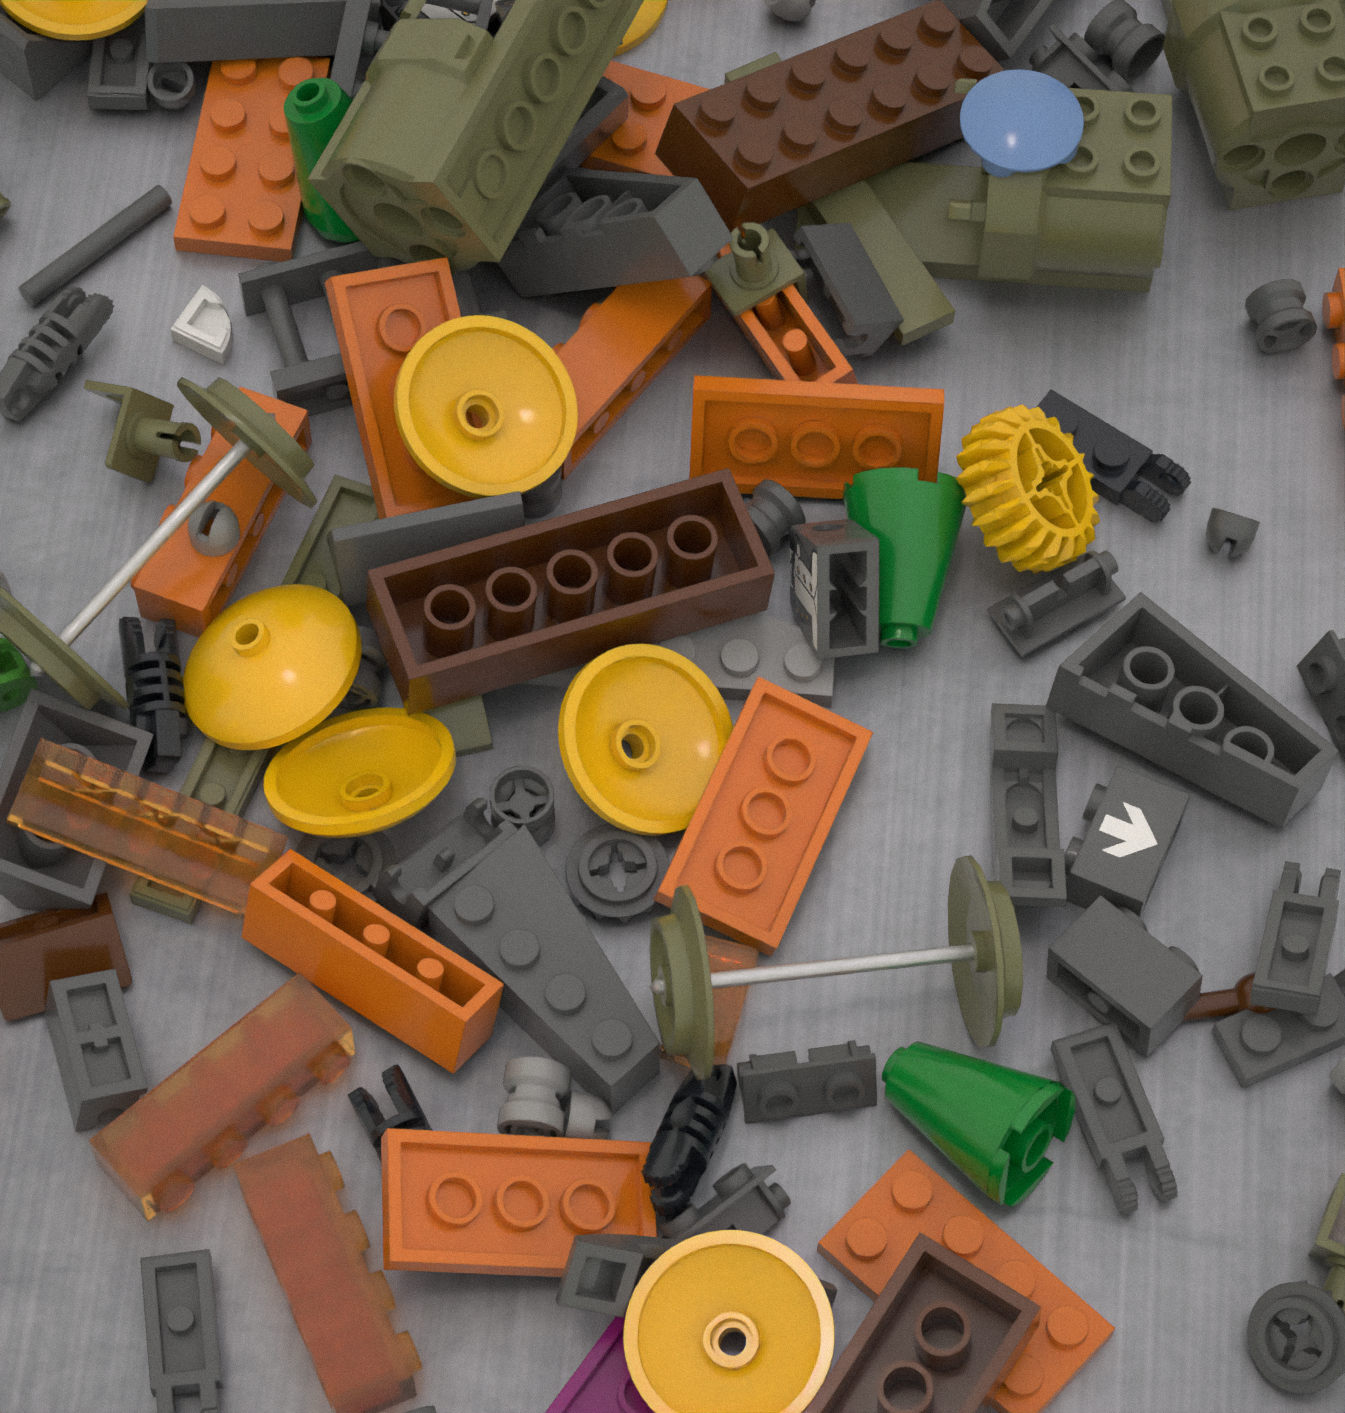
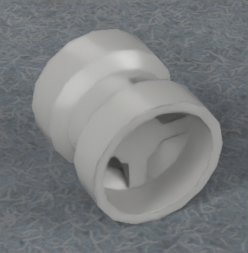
[497,1056,572,1137]

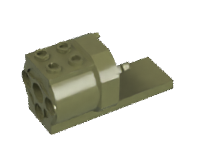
[308,0,644,276]
[1161,0,1345,211]
[795,78,1172,292]

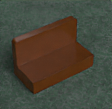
[0,892,132,1021]

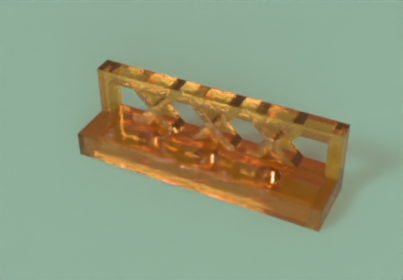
[6,738,289,917]

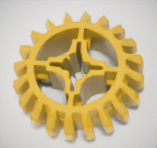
[956,404,1100,574]

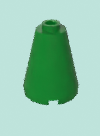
[284,78,360,243]
[843,467,967,649]
[882,1041,1075,1207]

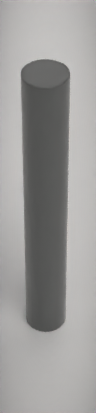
[19,185,172,306]

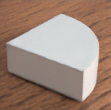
[170,285,233,365]

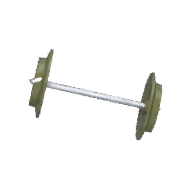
[0,377,317,711]
[649,855,1023,1080]

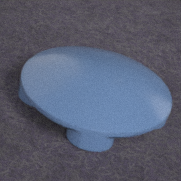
[960,69,1084,177]

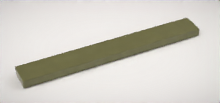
[129,474,379,925]

